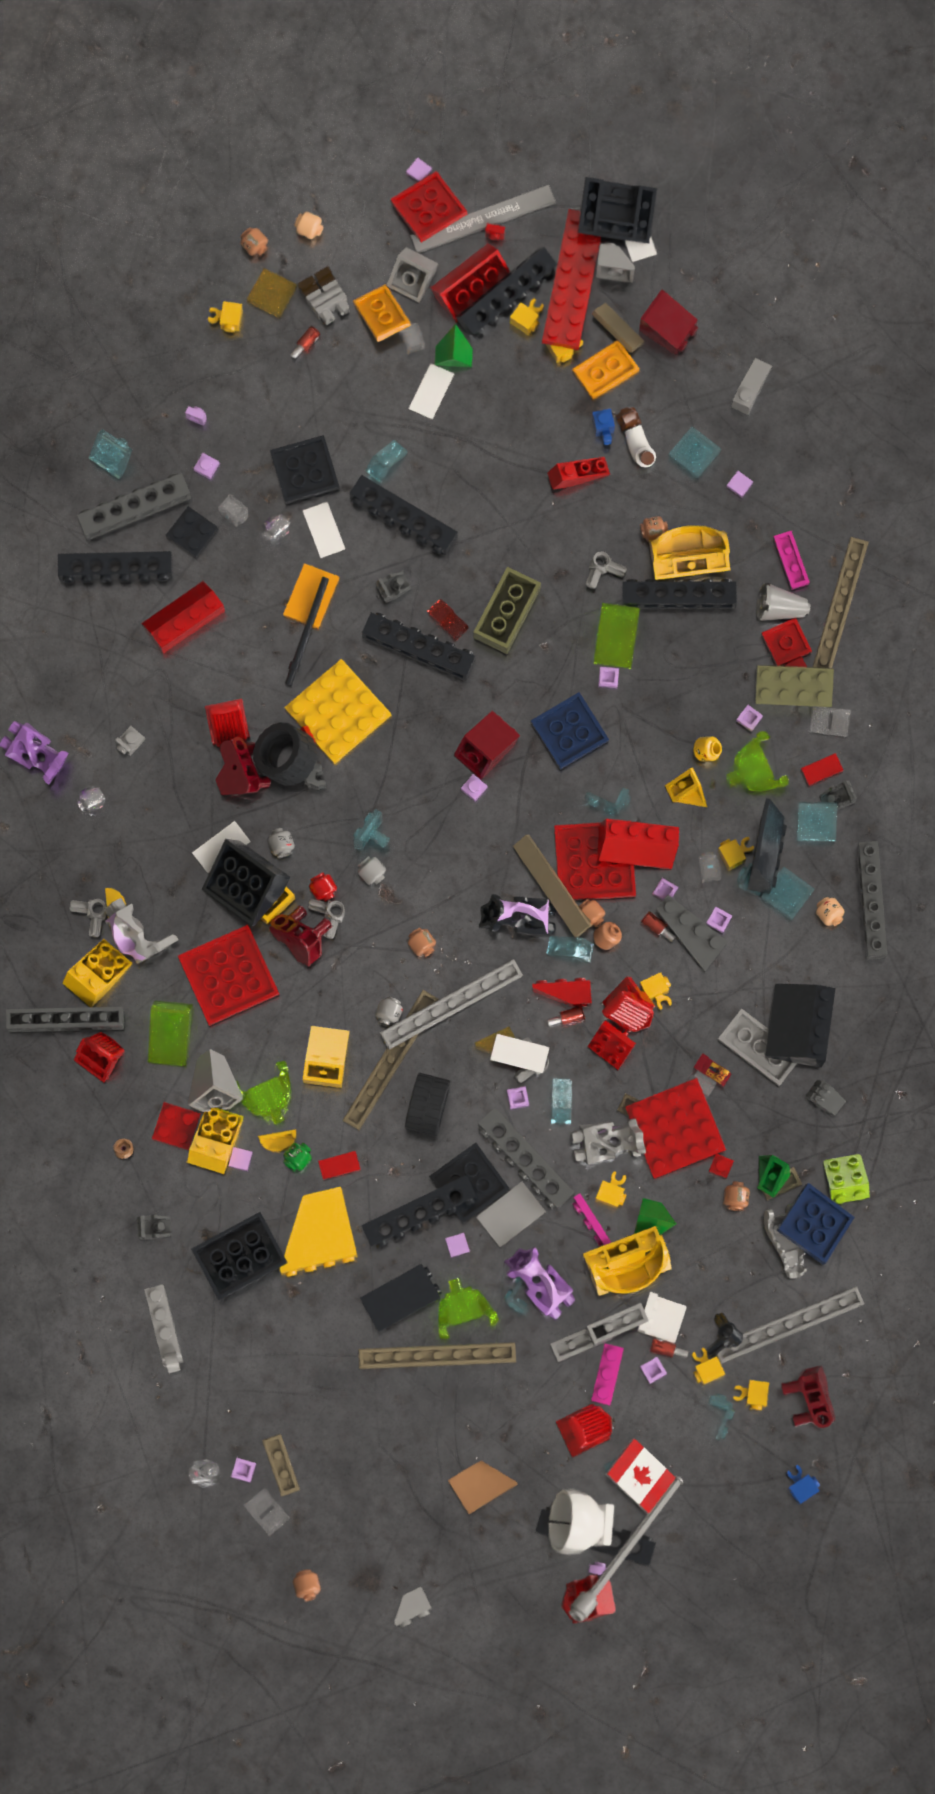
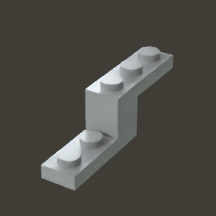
[550,1303,649,1362]

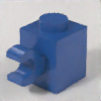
[592,409,615,446]
[787,1465,820,1505]

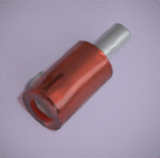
[291,326,321,359]
[641,911,675,942]
[548,1006,585,1026]
[650,1338,689,1358]

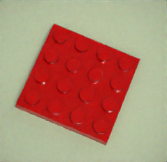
[554,822,636,901]
[178,925,280,1026]
[625,1078,726,1179]

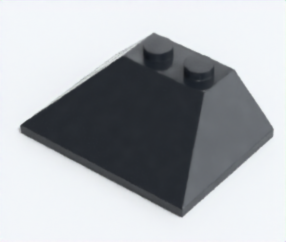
[577,177,657,244]

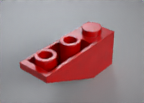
[547,457,610,490]
[532,978,592,1008]

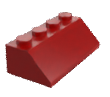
[430,243,510,323]
[141,581,225,654]
[598,819,679,869]

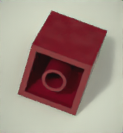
[639,289,698,355]
[454,711,520,780]

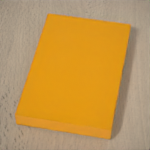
[353,284,411,342]
[572,340,639,400]
[283,563,340,629]

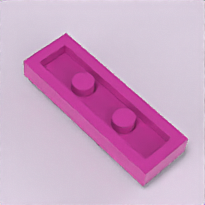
[773,531,810,590]
[572,1194,612,1247]
[591,1344,624,1406]

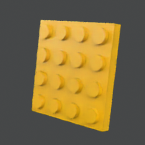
[284,659,392,764]

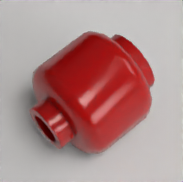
[309,872,337,902]

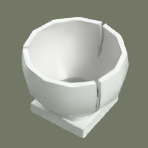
[549,1489,614,1554]

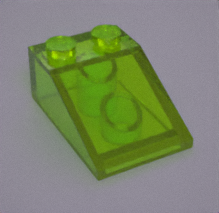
[594,603,640,668]
[148,1001,193,1066]

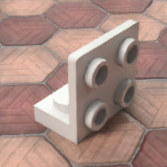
[638,1292,686,1343]

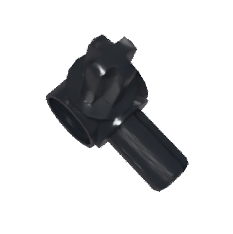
[706,1313,743,1357]

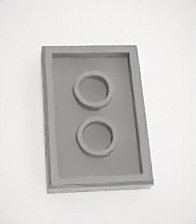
[476,1182,546,1248]

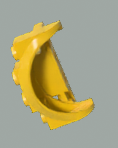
[649,526,730,580]
[583,1226,671,1296]

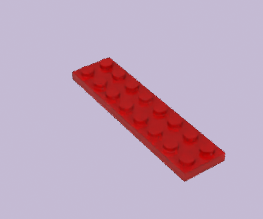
[542,209,601,350]

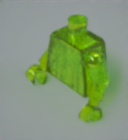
[726,731,789,791]
[236,1061,291,1124]
[438,1278,499,1339]

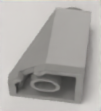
[188,1049,243,1112]

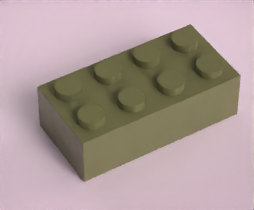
[473,567,541,654]
[754,664,834,707]

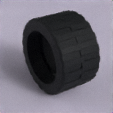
[253,722,318,786]
[405,1073,451,1137]

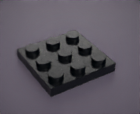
[270,435,340,504]
[429,1143,510,1224]

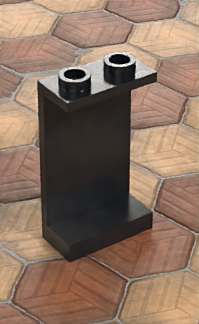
[360,1263,442,1334]

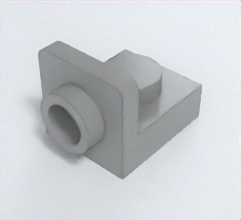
[115,726,145,756]

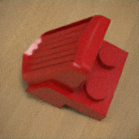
[205,699,250,748]
[602,976,655,1032]
[74,1032,124,1083]
[556,1404,612,1457]
[561,1575,615,1624]

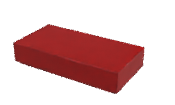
[801,753,843,787]
[318,1151,361,1180]

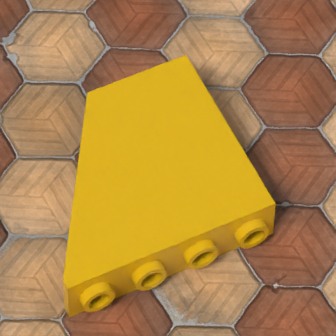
[280,1187,358,1277]

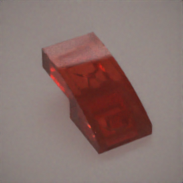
[427,599,469,641]

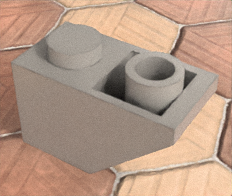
[394,1587,432,1628]

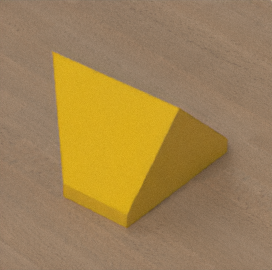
[665,768,708,808]

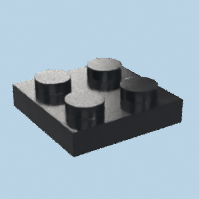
[166,506,219,558]

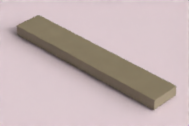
[513,835,592,937]

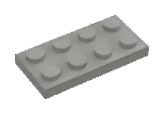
[718,1009,797,1086]

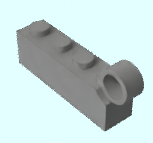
[144,1284,184,1373]

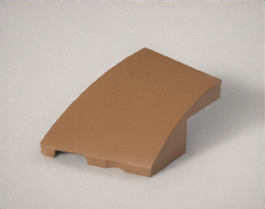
[448,1461,518,1514]

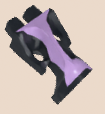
[479,894,556,938]

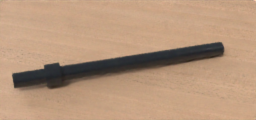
[285,577,329,686]

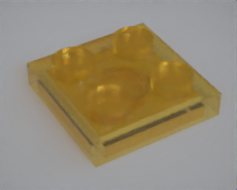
[247,268,297,318]

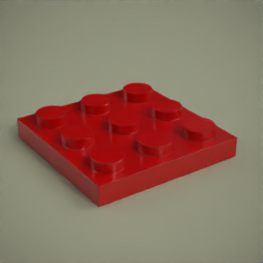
[390,171,468,243]

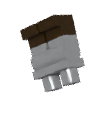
[298,266,350,325]

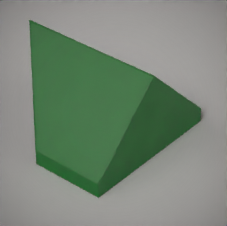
[434,324,473,368]
[757,1155,791,1198]
[634,1198,677,1235]

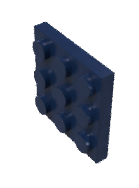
[531,692,609,770]
[776,1183,855,1265]

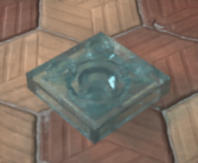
[668,426,721,479]
[89,429,133,479]
[797,802,837,842]
[353,809,390,852]
[761,867,815,920]

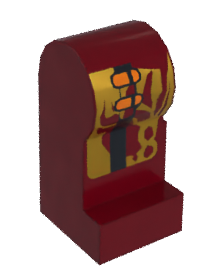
[692,1053,732,1087]

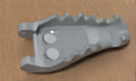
[764,1203,807,1278]

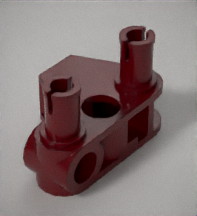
[215,737,271,795]
[269,905,333,967]
[781,1365,835,1428]

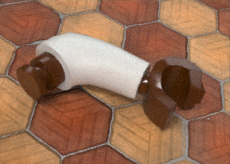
[616,407,656,467]

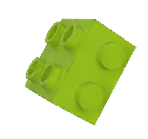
[823,1154,870,1204]

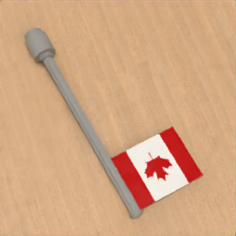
[569,1438,683,1622]

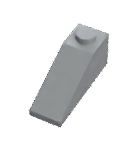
[731,358,772,415]

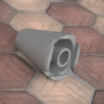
[756,583,811,621]

